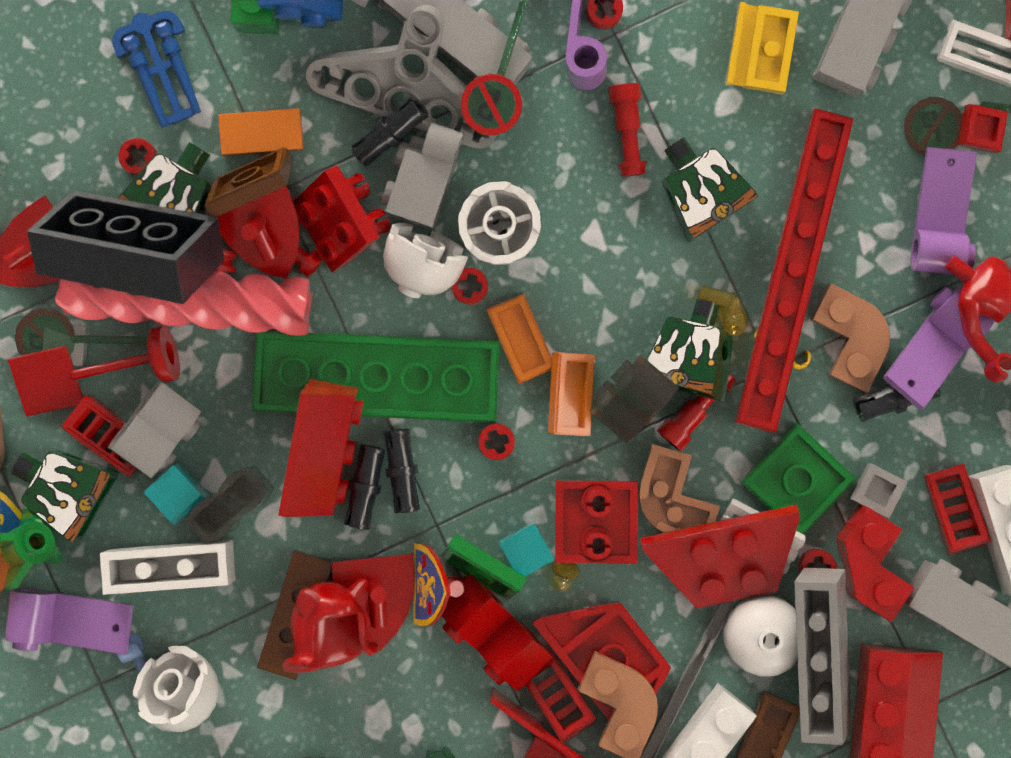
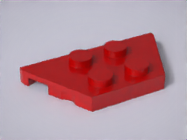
[641,505,800,609]
[532,601,671,721]

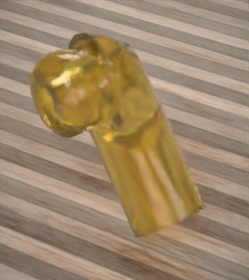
[698,285,749,336]

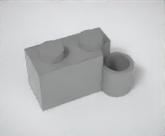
[381,123,464,231]

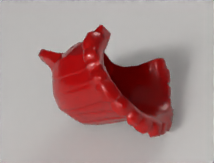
[282,579,379,673]

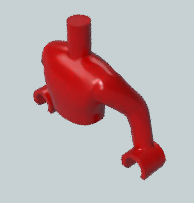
[944,255,1011,383]

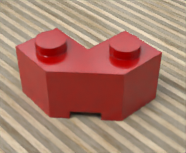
[836,504,914,622]
[441,574,553,691]

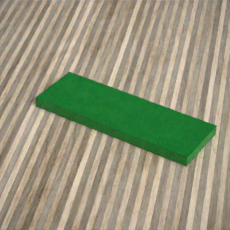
[252,331,500,423]

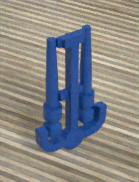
[112,11,201,128]

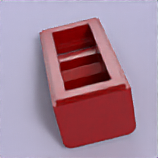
[61,395,137,478]
[924,463,991,556]
[525,650,598,743]

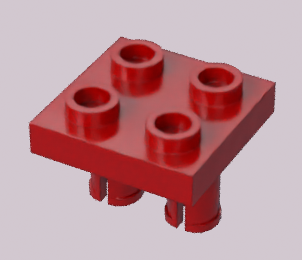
[293,165,391,273]
[555,480,638,564]

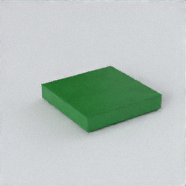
[740,423,857,535]
[440,534,528,600]

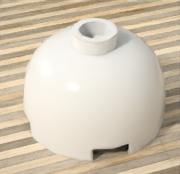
[458,181,541,265]
[383,223,468,298]
[723,594,798,677]
[133,646,219,732]

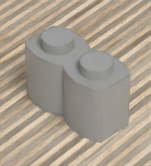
[108,382,201,478]

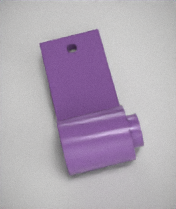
[566,0,607,90]
[910,147,977,275]
[883,286,995,410]
[5,588,134,655]

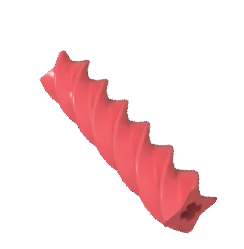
[55,271,313,336]

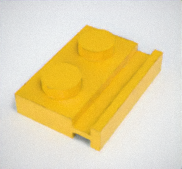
[725,2,799,95]

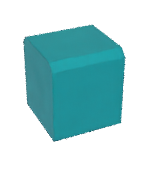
[143,463,210,525]
[499,521,555,577]

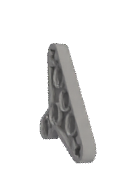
[306,5,499,149]

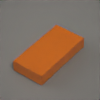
[218,108,304,157]
[486,293,552,384]
[547,352,595,436]

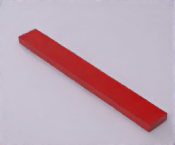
[734,108,854,433]

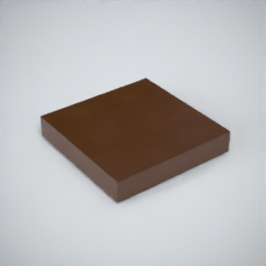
[205,147,293,217]

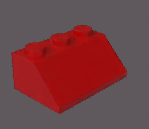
[278,379,364,517]
[849,643,943,758]

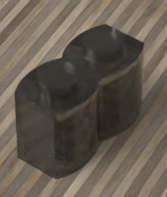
[589,355,679,444]
[186,465,274,544]

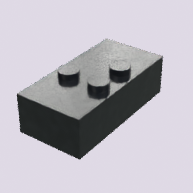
[27,190,224,304]

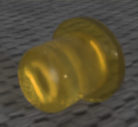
[551,561,580,592]

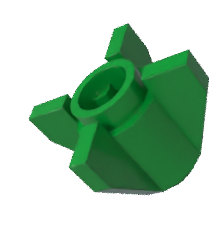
[0,508,63,590]

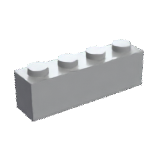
[376,0,533,102]
[812,0,912,98]
[904,559,1011,668]
[795,568,851,745]

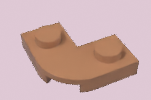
[810,283,890,393]
[639,444,720,533]
[578,651,658,758]

